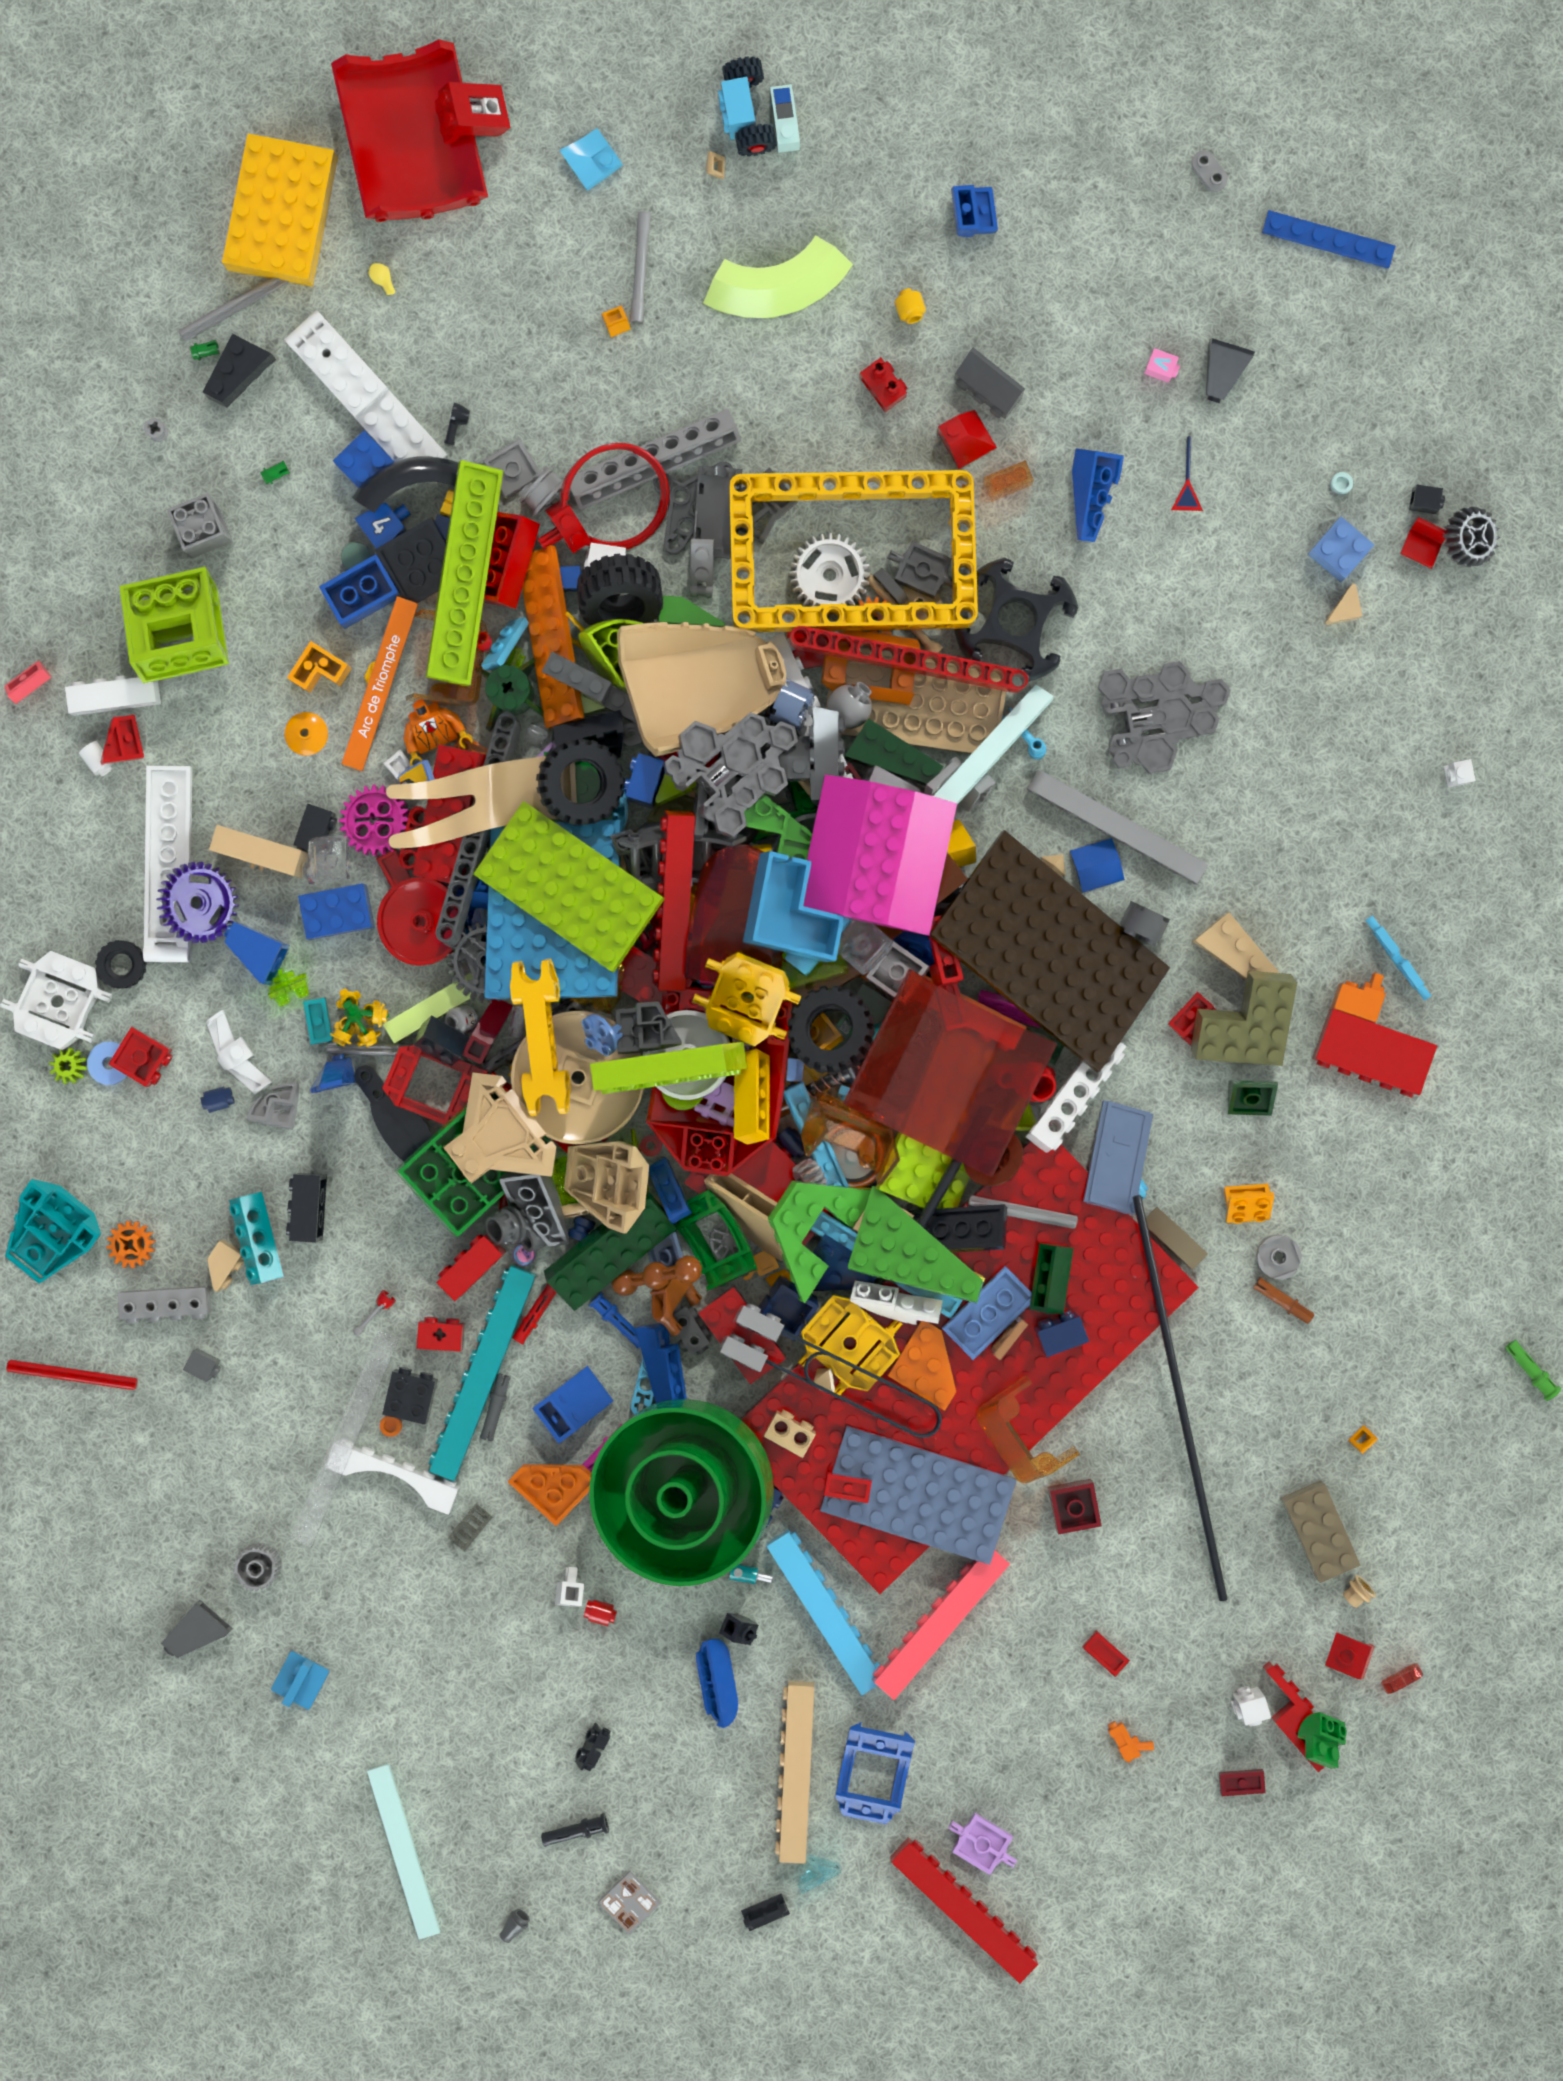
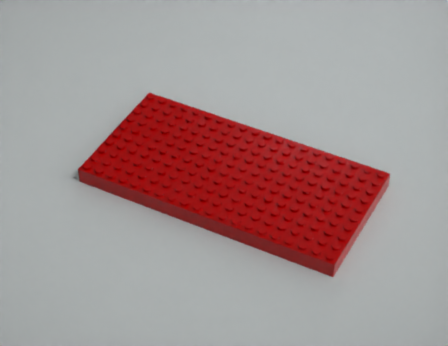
[740,1140,1199,1594]

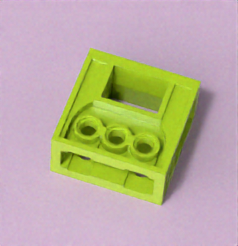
[119,566,229,684]

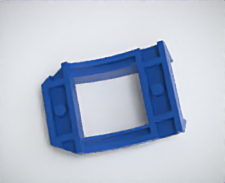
[835,1722,915,1824]

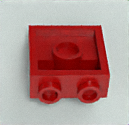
[108,1027,173,1087]

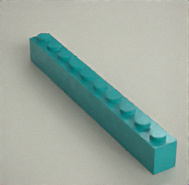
[428,1265,537,1481]

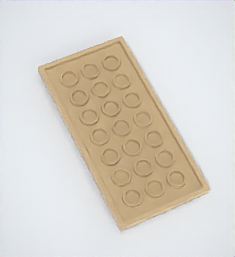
[826,648,1006,754]

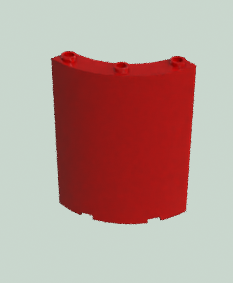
[331,39,488,222]

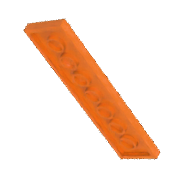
[522,545,584,729]

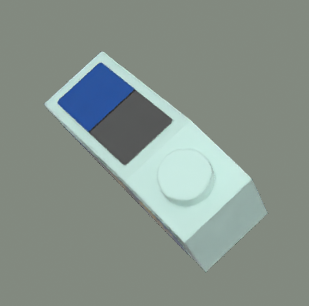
[770,84,800,153]

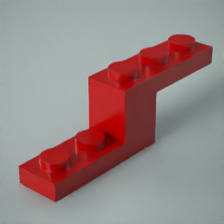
[929,915,968,1032]
[1263,1661,1325,1772]

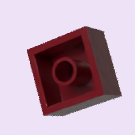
[1048,1479,1102,1535]

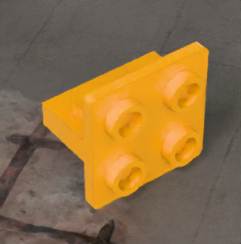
[1224,1183,1274,1224]

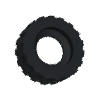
[95,940,147,989]

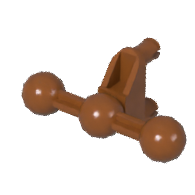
[611,1255,702,1336]

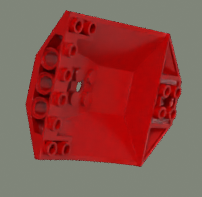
[645,987,794,1176]

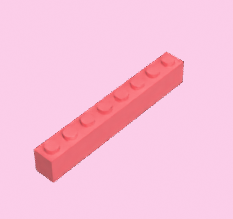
[872,1551,1010,1700]

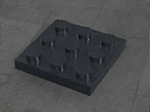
[375,517,446,603]

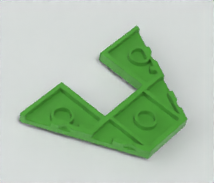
[719,794,812,914]
[768,1181,871,1303]

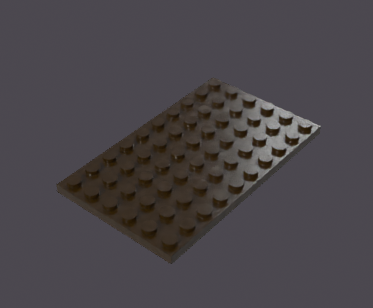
[929,830,1170,1072]

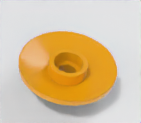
[284,712,328,756]

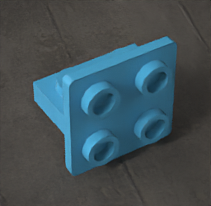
[271,1651,330,1710]

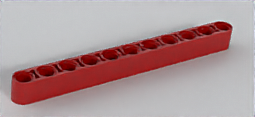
[789,626,1028,693]

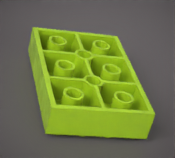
[590,1042,747,1094]

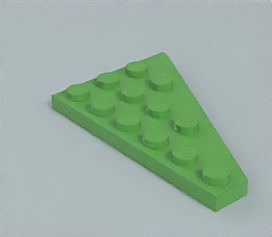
[848,1186,983,1303]

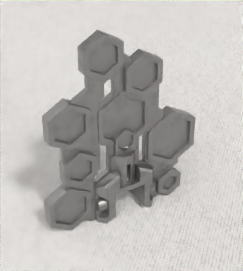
[1098,661,1231,774]
[663,712,798,838]

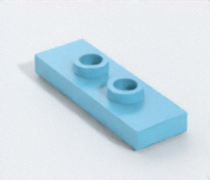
[481,617,529,671]

